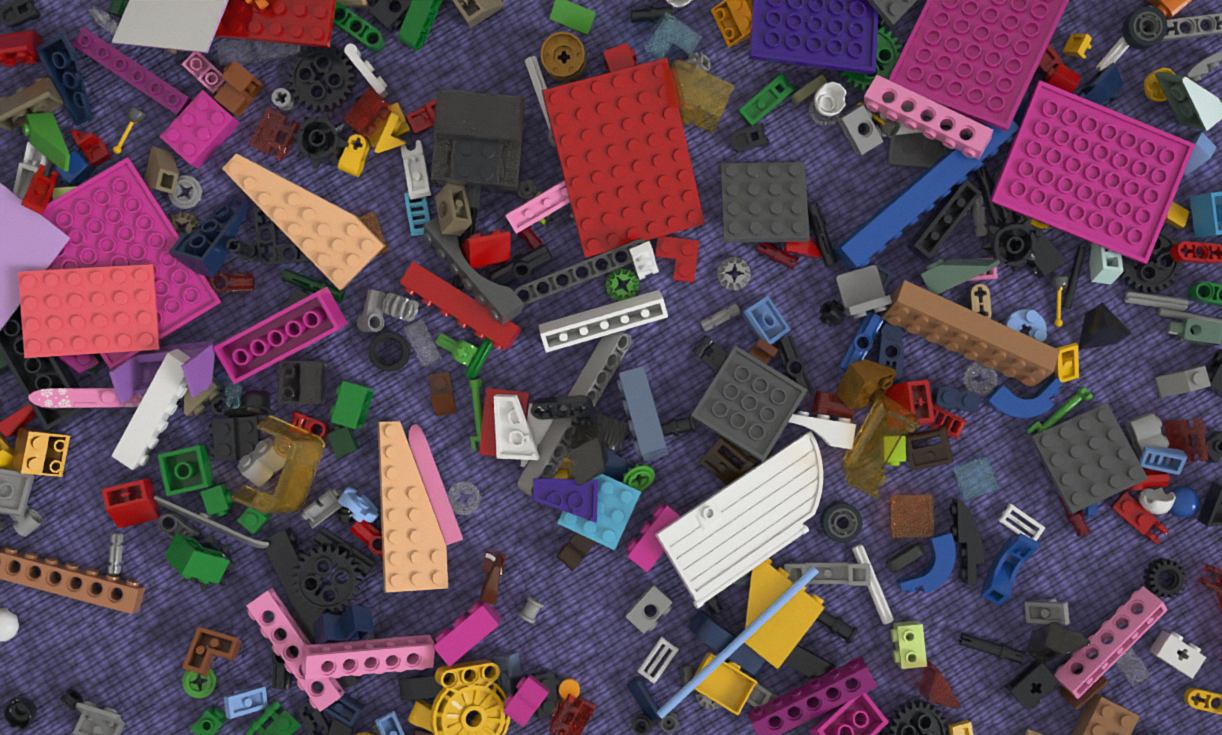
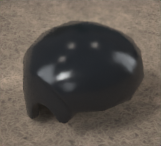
[3,697,37,731]

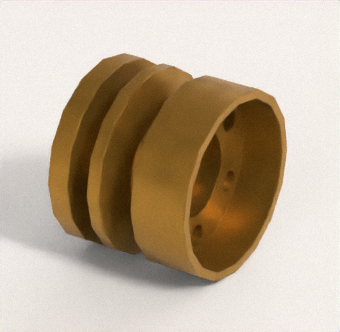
[540,32,587,82]

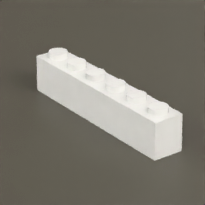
[539,290,668,353]
[112,349,191,470]

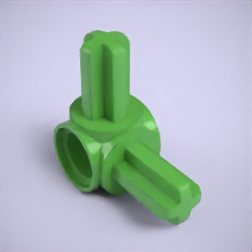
[436,333,478,366]

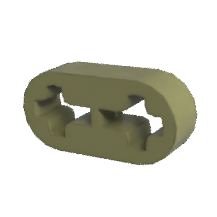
[790,74,828,106]

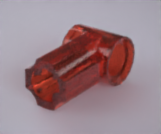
[209,273,255,293]
[811,391,856,420]

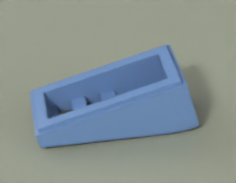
[1139,446,1187,475]

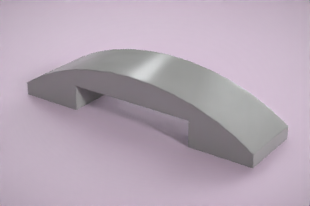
[784,562,871,586]

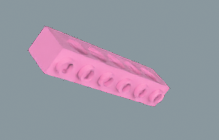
[864,75,993,160]
[1054,586,1167,699]
[246,588,345,712]
[301,635,435,680]

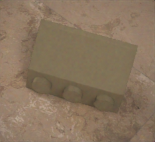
[0,77,65,132]

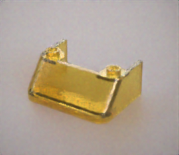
[670,59,735,134]
[842,394,921,499]
[231,415,325,513]

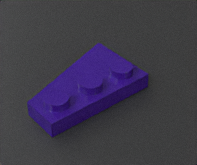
[532,478,598,523]

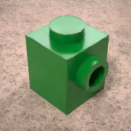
[200,484,235,518]
[237,503,273,534]
[190,705,228,735]

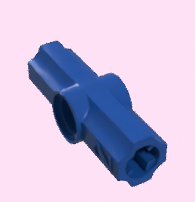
[839,311,884,372]

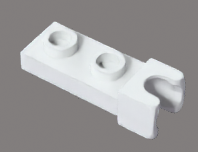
[400,140,431,199]

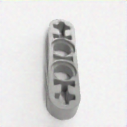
[1162,13,1222,41]

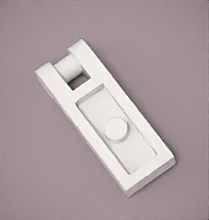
[344,44,388,98]
[629,241,659,280]

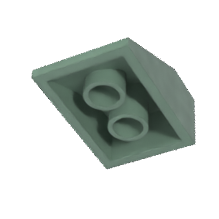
[1155,71,1222,131]
[921,258,1000,295]

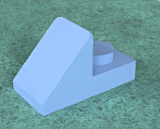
[224,686,268,719]

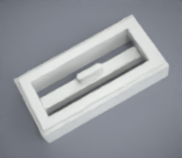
[997,503,1045,541]
[637,636,679,684]

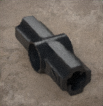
[489,244,553,286]
[775,335,815,399]
[313,527,376,577]
[271,628,295,690]

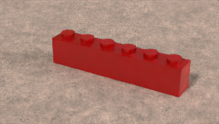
[399,261,522,351]

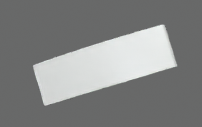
[13,142,52,200]

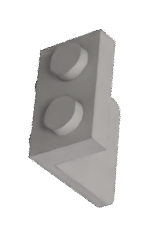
[836,265,892,319]
[73,701,125,735]

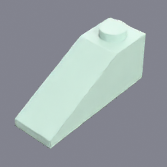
[1089,243,1123,285]

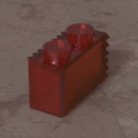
[343,87,392,138]

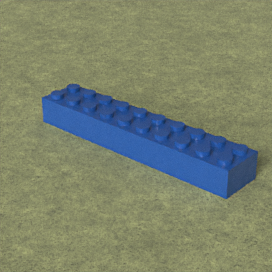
[833,121,1019,269]

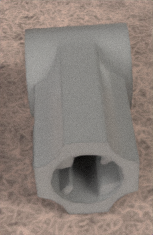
[357,290,386,332]
[10,505,43,537]

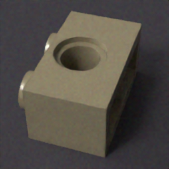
[435,184,472,236]

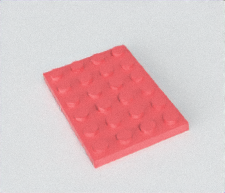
[18,264,160,358]

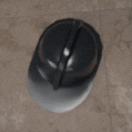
[224,390,276,417]

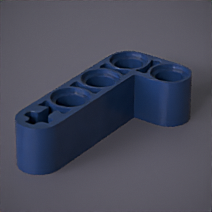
[688,609,768,677]

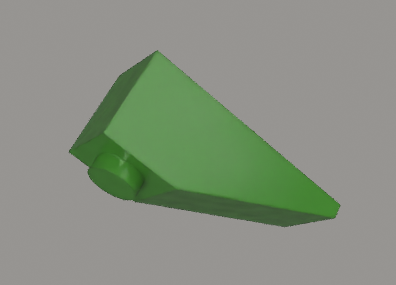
[22,113,70,171]

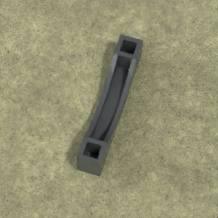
[423,216,523,326]

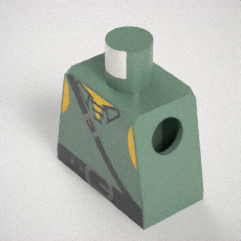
[1167,318,1222,347]

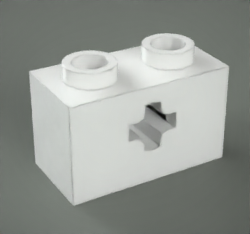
[1149,630,1206,679]

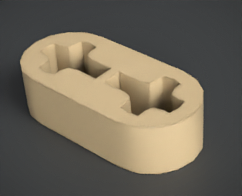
[968,284,992,318]

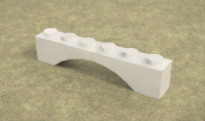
[789,411,856,449]

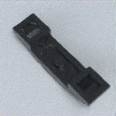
[398,669,471,700]

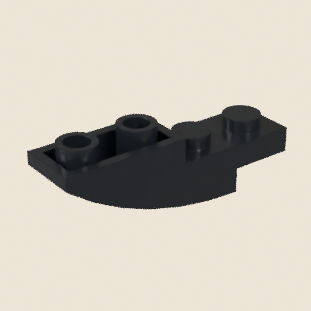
[949,498,985,585]

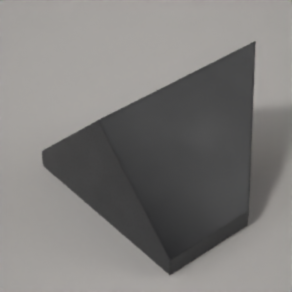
[1078,302,1131,350]

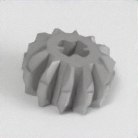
[382,293,419,321]

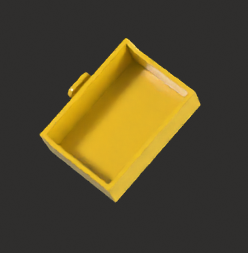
[692,653,758,715]

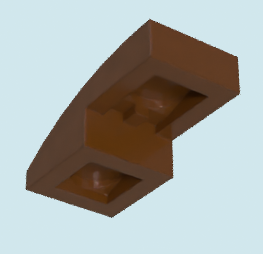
[747,338,778,364]

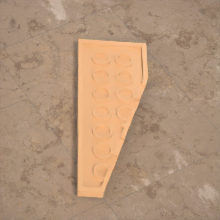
[222,154,385,290]
[377,421,448,593]

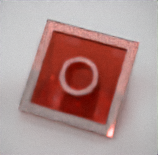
[919,661,961,709]

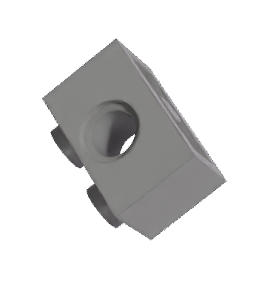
[836,105,883,155]
[625,583,673,634]

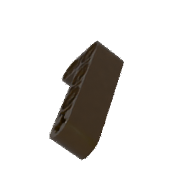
[556,532,596,571]

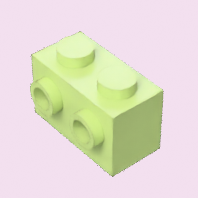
[891,621,927,669]

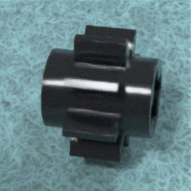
[819,299,846,327]

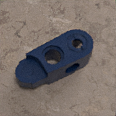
[875,322,904,385]

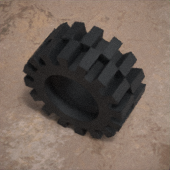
[1143,558,1188,598]

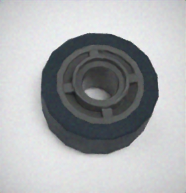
[1122,6,1168,50]
[821,502,863,543]

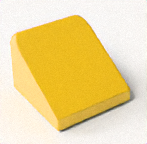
[1164,201,1190,230]

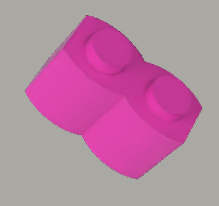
[503,675,550,727]

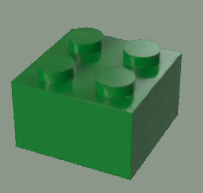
[329,381,375,429]
[158,444,216,496]

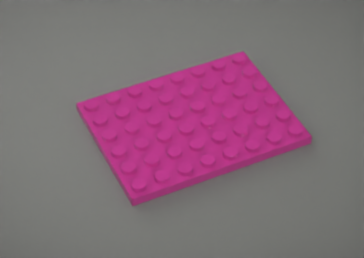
[888,0,1069,132]
[989,80,1195,264]
[42,157,223,369]

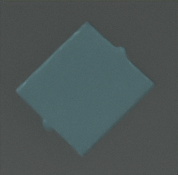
[952,456,999,501]

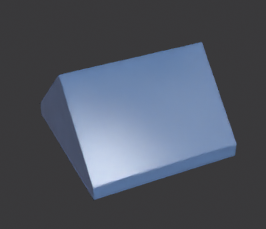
[741,295,791,344]

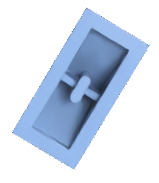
[1183,132,1216,176]

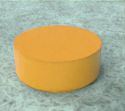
[559,678,580,701]

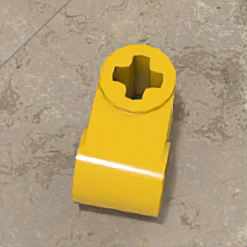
[338,134,370,177]
[408,699,437,732]

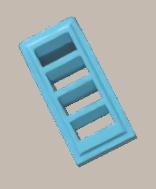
[404,192,431,236]

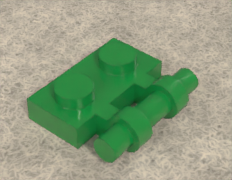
[245,700,301,735]

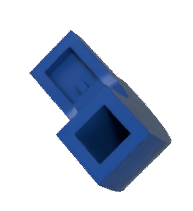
[983,378,1063,418]
[896,531,956,594]
[981,533,1039,606]

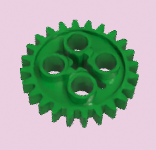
[836,26,902,92]

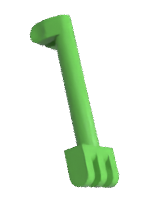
[468,378,483,451]
[1026,386,1093,437]

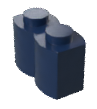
[931,387,981,412]

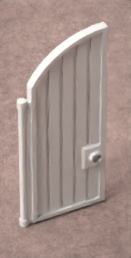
[655,431,823,609]

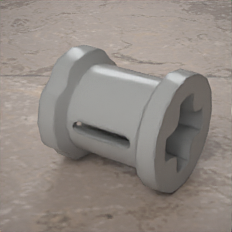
[272,88,295,111]
[518,596,544,624]

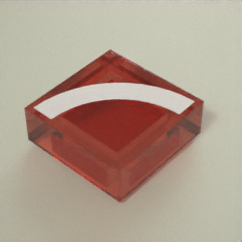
[482,551,507,576]

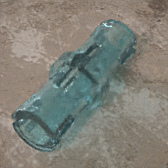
[225,376,242,409]

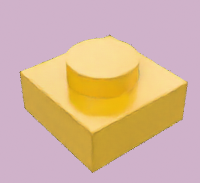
[948,720,973,735]

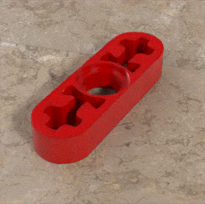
[1170,241,1222,264]

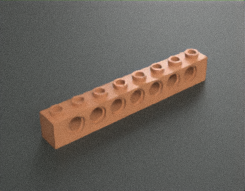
[0,547,146,614]

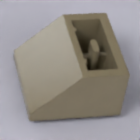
[451,0,505,29]

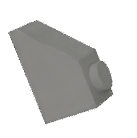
[1154,366,1211,397]

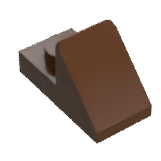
[428,372,457,416]

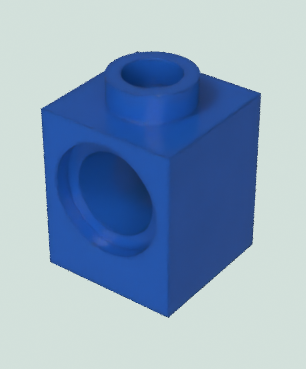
[55,150,96,186]

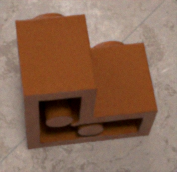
[214,60,265,118]
[182,626,243,677]

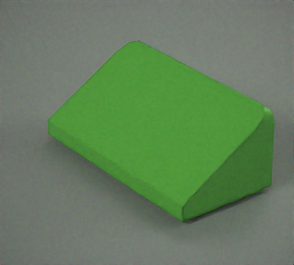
[549,0,596,35]

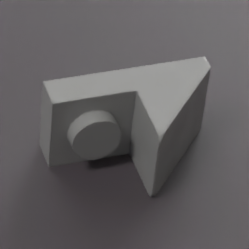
[1024,599,1070,625]

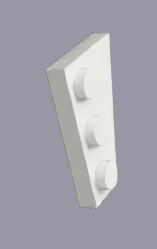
[494,394,540,460]

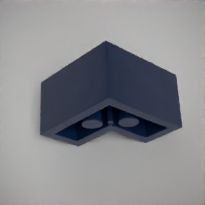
[313,604,375,644]

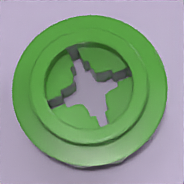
[606,268,639,301]
[622,463,655,491]
[182,669,217,698]

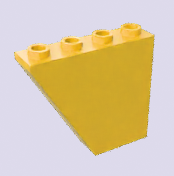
[744,558,825,669]

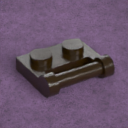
[903,425,954,471]
[699,436,756,485]

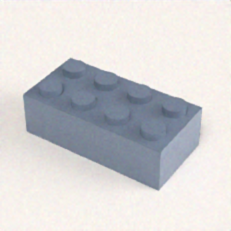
[617,366,669,462]

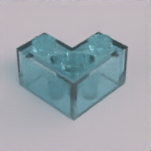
[642,11,702,59]

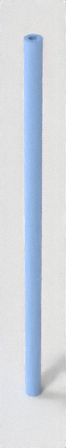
[657,566,819,719]

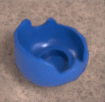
[1168,486,1200,518]

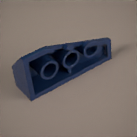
[35,32,93,126]
[1076,62,1124,105]
[169,196,250,278]

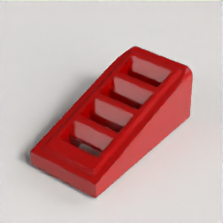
[0,403,36,437]
[928,404,967,439]

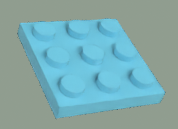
[557,466,642,550]

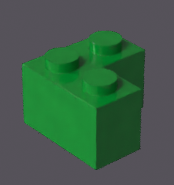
[164,533,230,584]

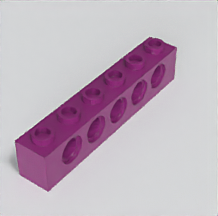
[72,27,193,116]
[748,656,877,735]

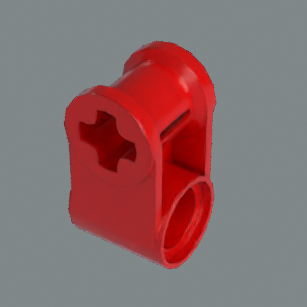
[286,411,330,439]

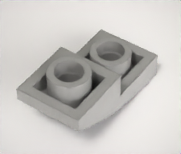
[1182,52,1222,83]

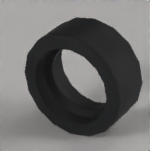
[369,332,410,371]

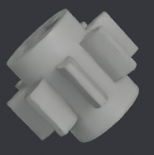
[684,52,710,79]

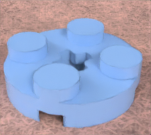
[1005,309,1047,342]
[338,487,379,523]

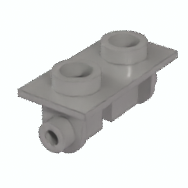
[301,488,342,529]

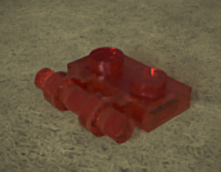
[249,107,301,161]
[1165,418,1209,463]
[548,693,597,735]

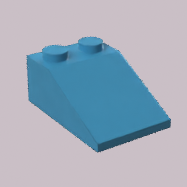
[1190,192,1222,238]

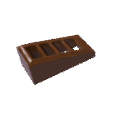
[480,556,502,605]

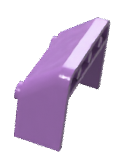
[109,341,215,404]

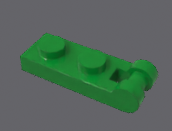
[738,73,796,126]

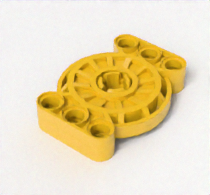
[430,659,510,735]

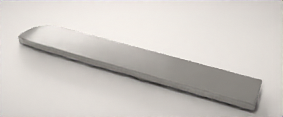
[154,496,269,548]

